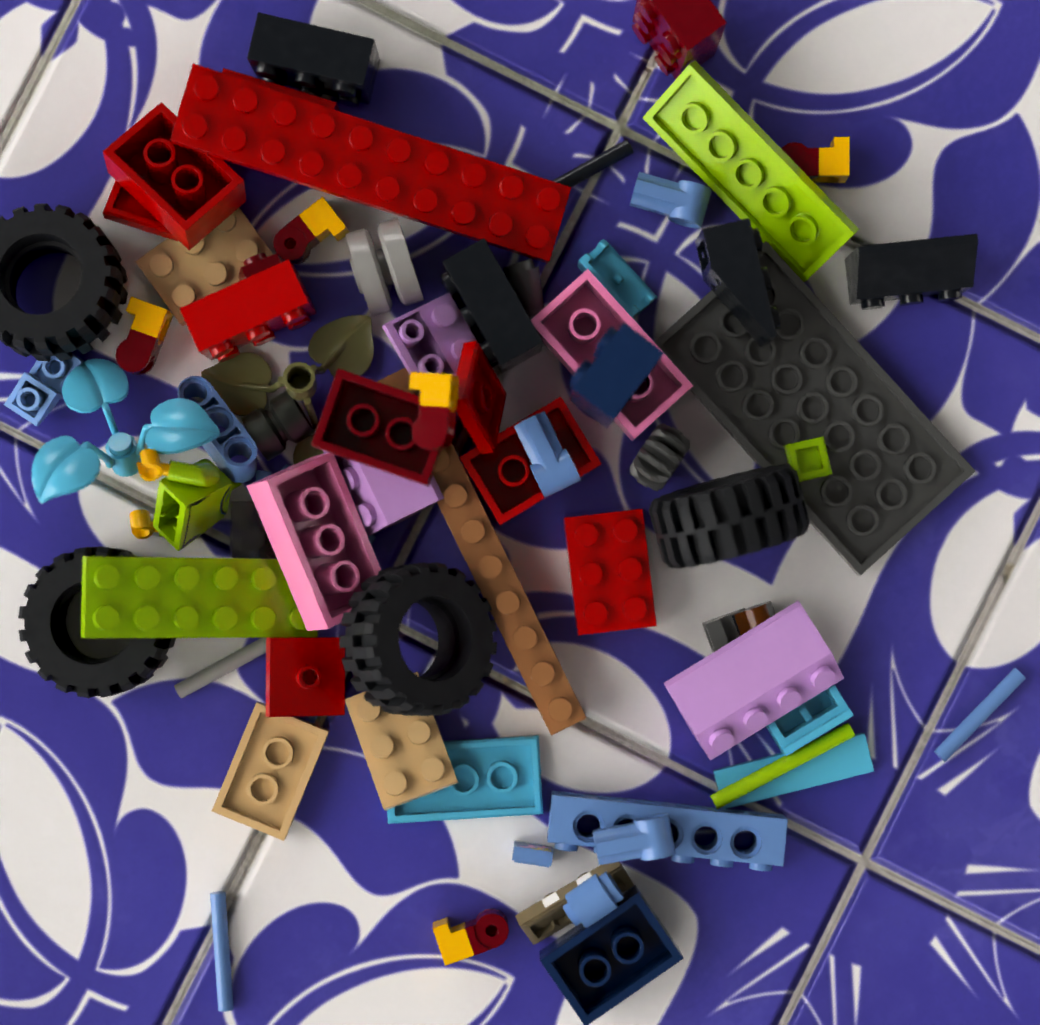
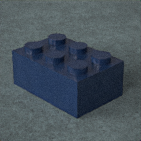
[569,323,664,428]
[539,885,684,1025]

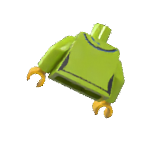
[129,449,242,551]

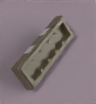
[515,862,634,945]

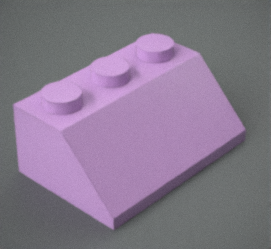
[314,431,444,536]

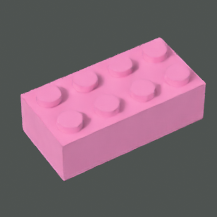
[531,269,694,441]
[247,453,381,631]

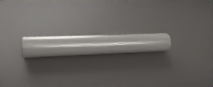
[174,638,266,699]

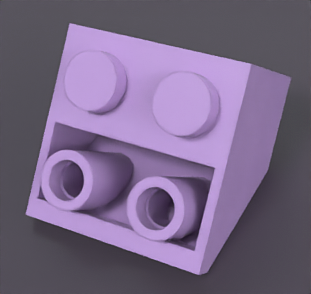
[382,293,478,392]

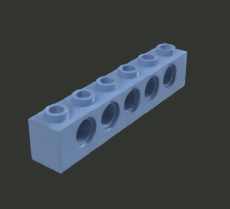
[547,790,788,872]

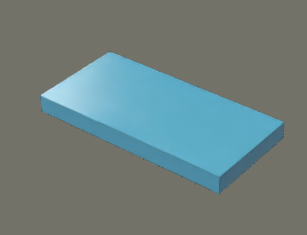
[387,735,543,824]

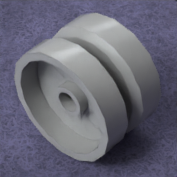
[345,217,424,317]

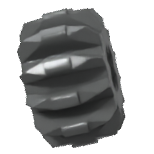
[630,423,690,491]

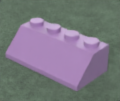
[663,601,844,761]

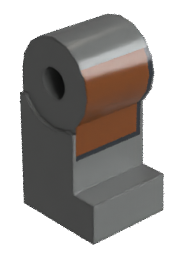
[702,601,776,653]

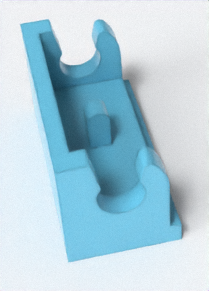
[577,239,657,319]
[766,685,854,756]

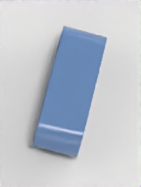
[178,376,257,483]

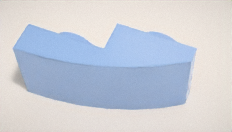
[4,353,84,426]

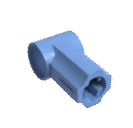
[629,172,712,229]
[514,411,581,498]
[592,813,676,866]

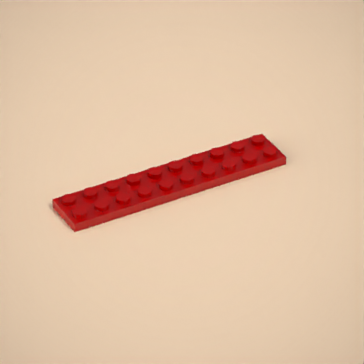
[170,63,571,263]

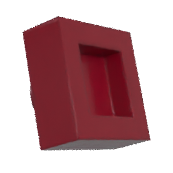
[238,253,281,281]

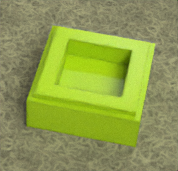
[784,436,832,482]

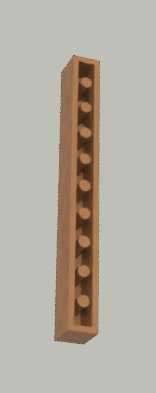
[378,368,586,735]

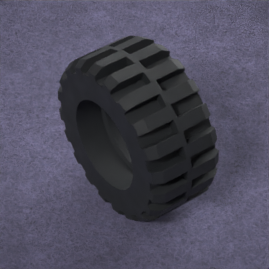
[0,203,128,362]
[649,464,810,568]
[18,547,176,698]
[339,562,497,716]

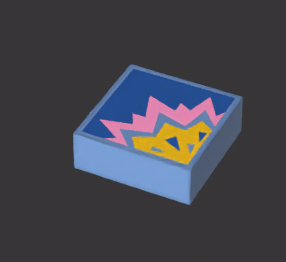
[512,841,553,867]

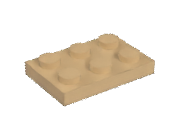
[135,208,273,326]
[344,672,458,811]
[212,701,330,841]

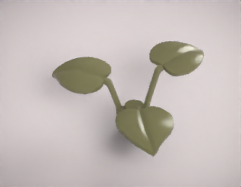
[201,315,374,464]

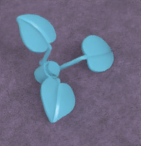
[32,359,220,504]

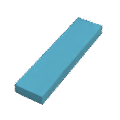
[713,732,874,809]

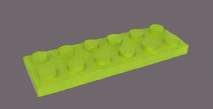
[642,60,859,282]
[81,556,318,638]

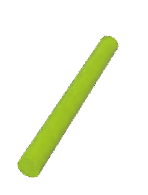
[710,722,855,809]

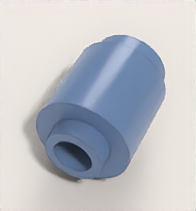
[563,871,624,928]

